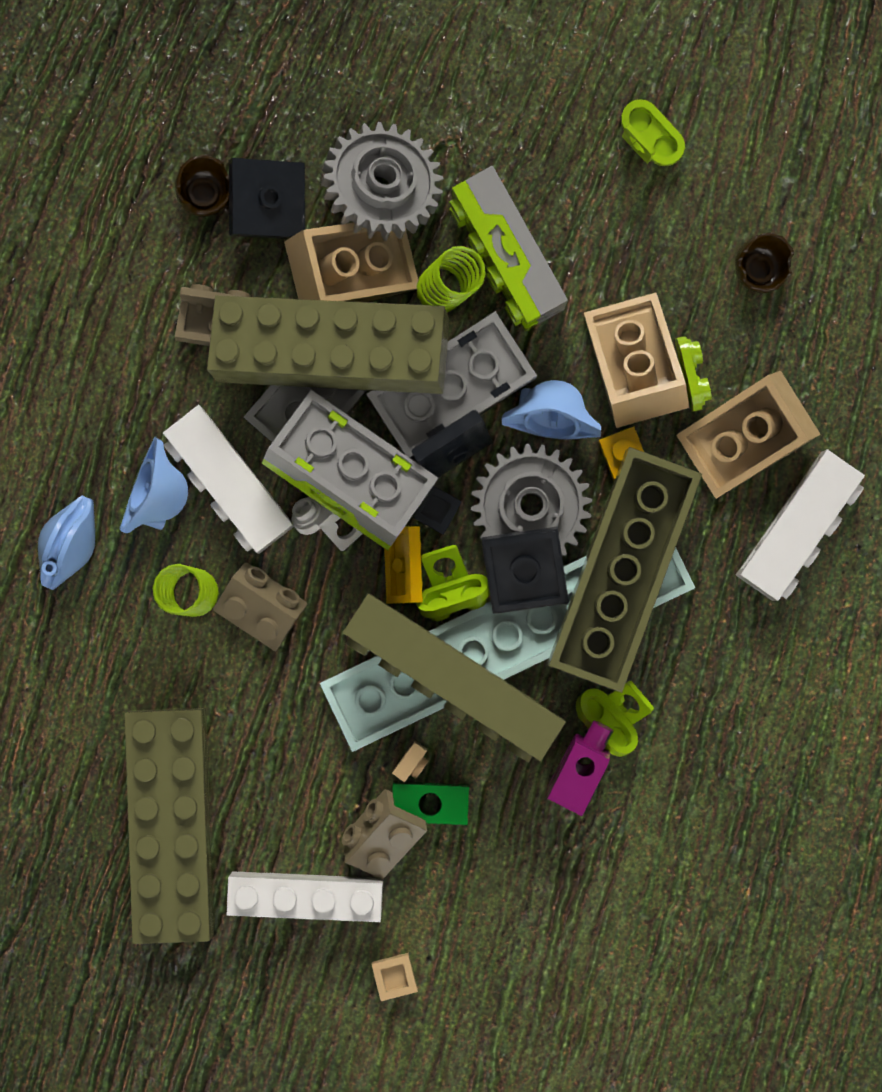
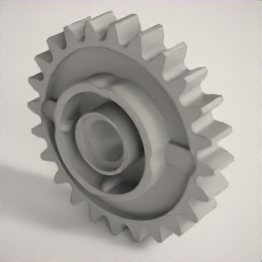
[321,122,443,241]
[470,444,592,556]

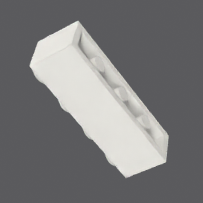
[163,405,294,554]
[736,449,865,601]
[227,871,383,922]

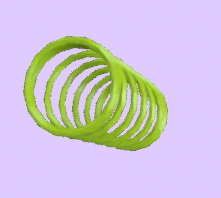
[416,246,486,313]
[152,564,219,617]

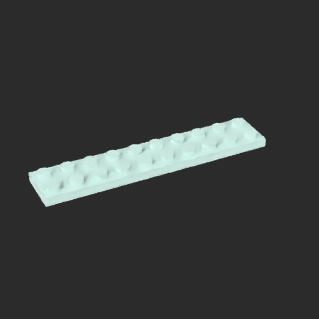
[320,547,695,752]

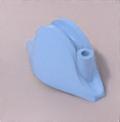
[502,380,601,439]
[119,437,188,533]
[38,495,95,590]

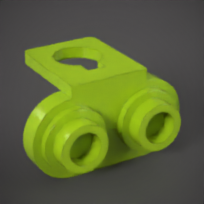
[621,99,685,166]
[675,336,712,412]
[416,545,490,621]
[576,681,654,757]

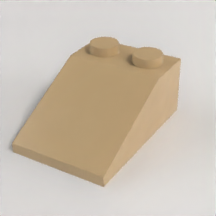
[284,222,418,302]
[584,292,690,428]
[676,371,821,499]

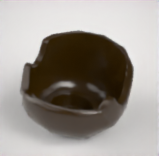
[175,154,229,217]
[735,232,794,294]

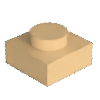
[392,740,428,782]
[371,952,418,1001]

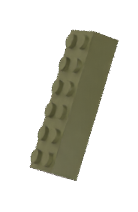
[207,295,450,394]
[547,447,702,693]
[343,593,566,763]
[125,708,214,944]

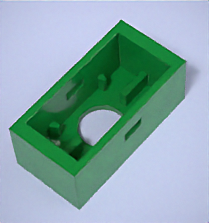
[392,781,469,825]

